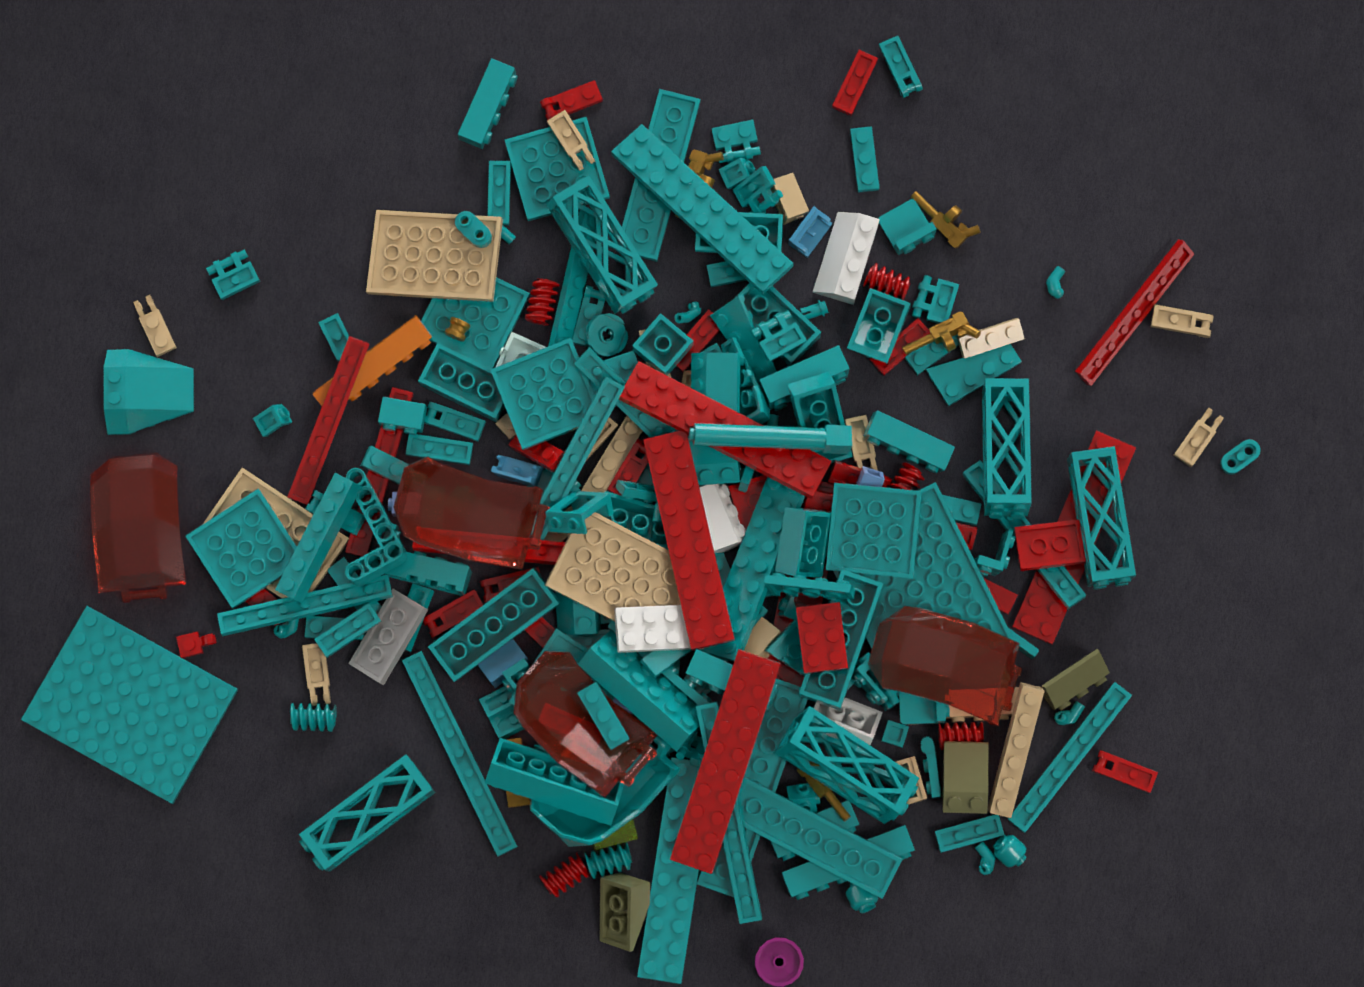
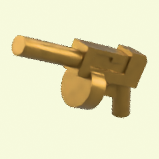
[675,149,724,218]
[911,191,981,248]
[902,312,981,355]
[797,760,851,822]

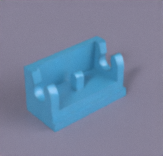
[788,206,832,258]
[491,455,544,488]
[478,639,530,688]

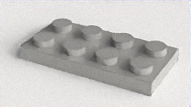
[348,589,428,685]

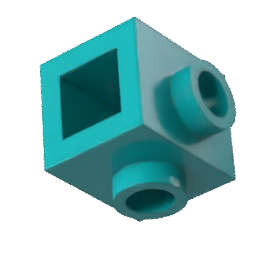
[786,783,820,813]

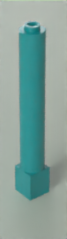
[689,423,852,454]

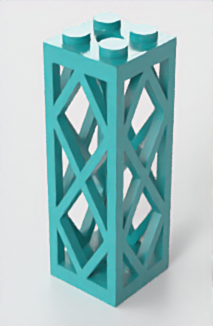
[546,175,658,314]
[982,378,1031,519]
[1067,446,1136,590]
[775,706,919,824]
[299,755,436,872]

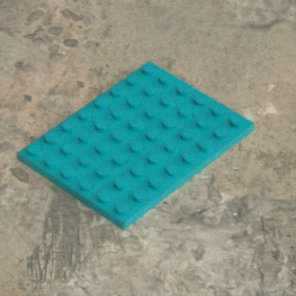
[826,482,1014,696]
[21,606,238,804]

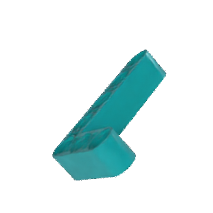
[345,468,407,586]

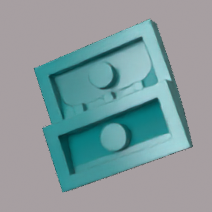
[479,681,536,739]

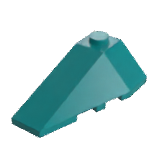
[721,337,770,424]

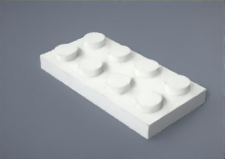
[614,605,704,653]

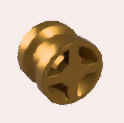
[444,317,471,342]

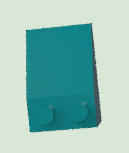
[847,288,910,363]

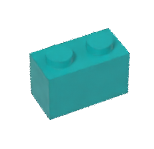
[378,397,427,435]

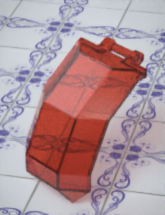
[90,453,186,603]
[393,457,550,569]
[868,606,1022,726]
[514,651,657,797]

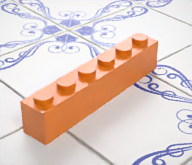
[313,315,432,406]

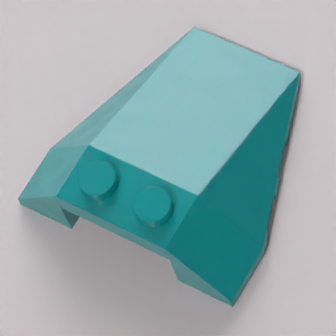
[104,349,194,435]

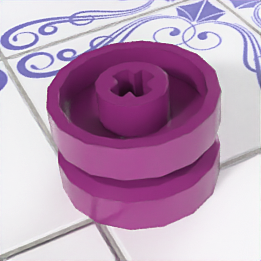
[755,938,804,987]

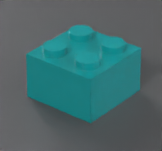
[632,313,693,376]

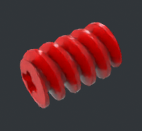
[863,263,910,301]
[525,278,560,326]
[889,462,925,490]
[938,722,984,750]
[539,852,589,898]

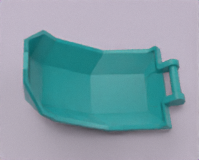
[530,718,680,847]

